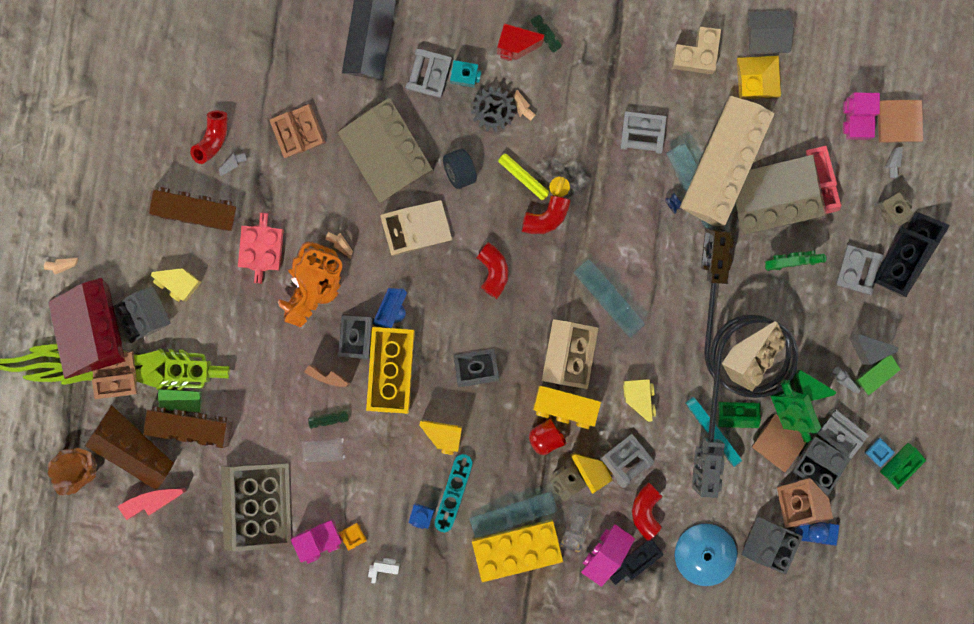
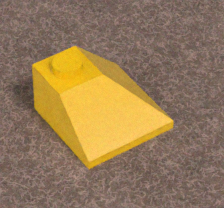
[737,56,781,99]
[419,420,462,455]
[570,452,613,494]

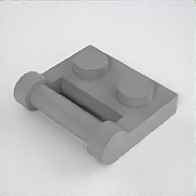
[405,48,452,99]
[620,111,666,154]
[835,245,884,295]
[601,434,654,488]

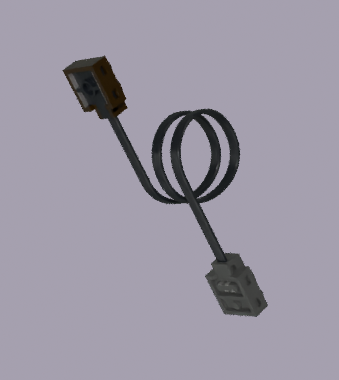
[692,228,799,498]

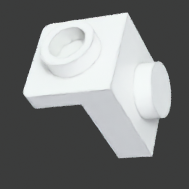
[368,558,400,584]

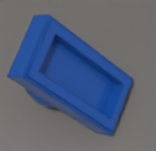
[372,288,407,328]
[795,522,840,546]

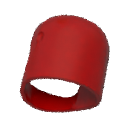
[529,419,567,455]

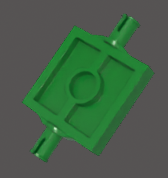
[765,250,827,271]
[770,380,821,442]

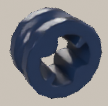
[665,193,682,214]

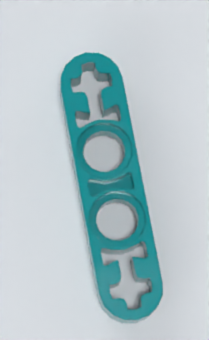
[685,397,742,467]
[435,454,473,533]

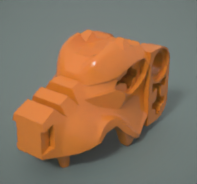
[278,241,342,327]

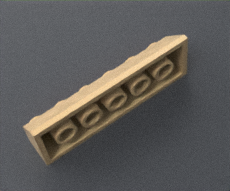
[680,96,775,226]

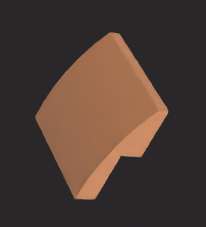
[878,100,923,143]
[270,104,326,158]
[92,351,137,399]
[304,365,351,387]
[751,414,806,473]

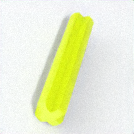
[498,153,549,200]

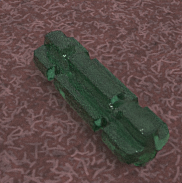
[531,15,562,53]
[308,411,349,429]

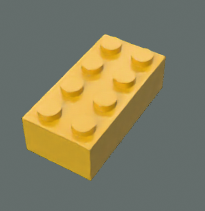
[366,327,415,414]
[472,519,563,582]

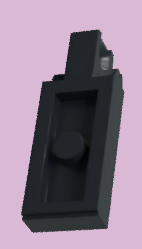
[610,539,664,585]

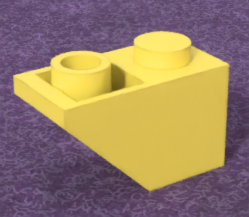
[151,269,202,302]
[623,379,656,422]

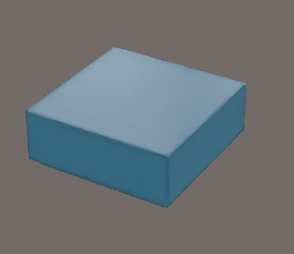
[864,438,895,467]

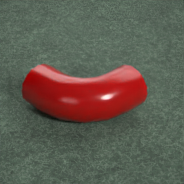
[190,110,228,164]
[521,196,571,234]
[476,242,509,299]
[632,482,663,541]

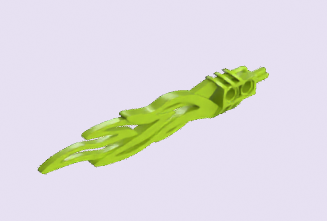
[0,344,230,391]

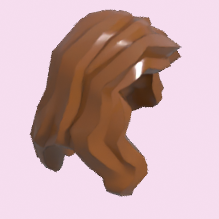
[47,448,97,495]

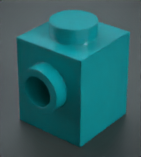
[450,60,482,88]

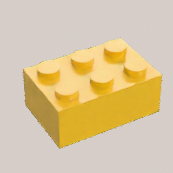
[533,385,601,429]

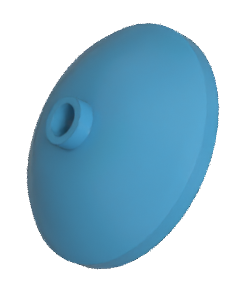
[674,523,737,586]

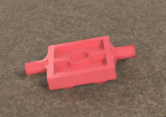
[238,213,284,284]

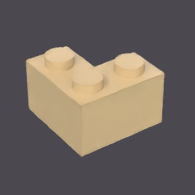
[672,27,721,74]

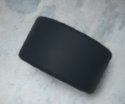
[443,148,477,189]

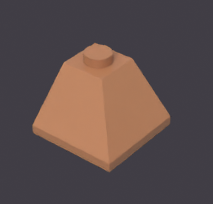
[777,478,833,528]

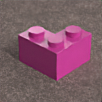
[843,93,880,140]
[291,519,343,564]
[581,524,635,587]

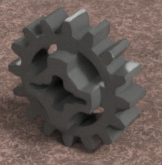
[471,87,516,133]

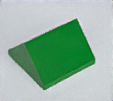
[793,370,836,401]

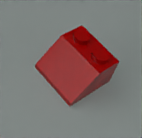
[497,23,544,61]

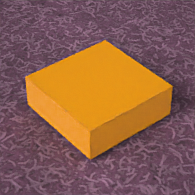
[339,523,367,551]

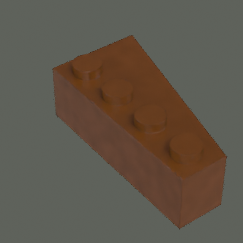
[146,187,236,231]
[85,405,174,490]
[143,406,232,448]

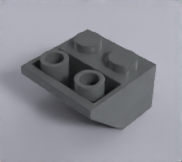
[114,286,171,343]
[793,436,851,494]
[741,517,803,574]

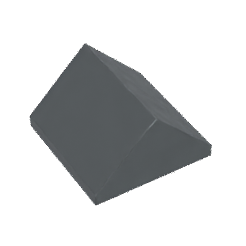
[748,11,794,54]
[338,315,374,359]
[850,334,899,365]
[453,349,499,387]

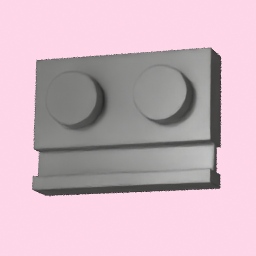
[817,410,869,459]

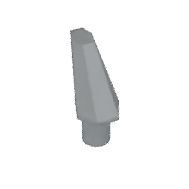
[885,146,903,178]
[219,152,247,177]
[833,367,861,393]

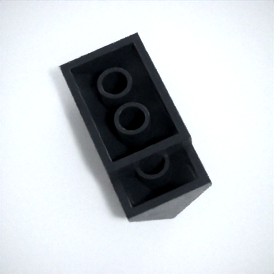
[342,0,396,81]
[874,211,950,297]

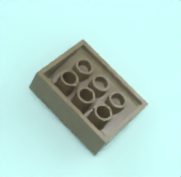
[338,98,433,203]
[736,155,827,235]
[221,463,291,552]

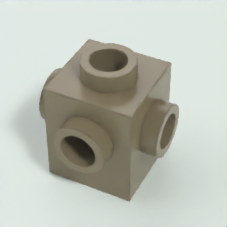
[878,192,913,226]
[550,465,587,502]

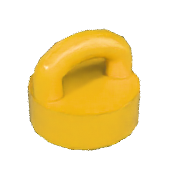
[549,177,570,197]

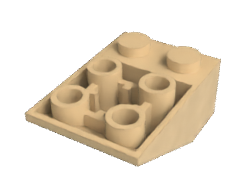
[380,200,452,257]
[722,321,786,391]

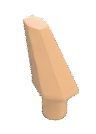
[513,90,536,121]
[325,232,353,259]
[44,258,78,275]

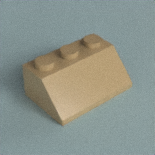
[542,319,599,389]

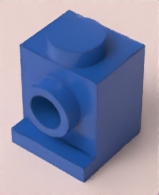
[409,503,434,529]

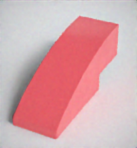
[806,146,841,214]
[117,488,187,520]

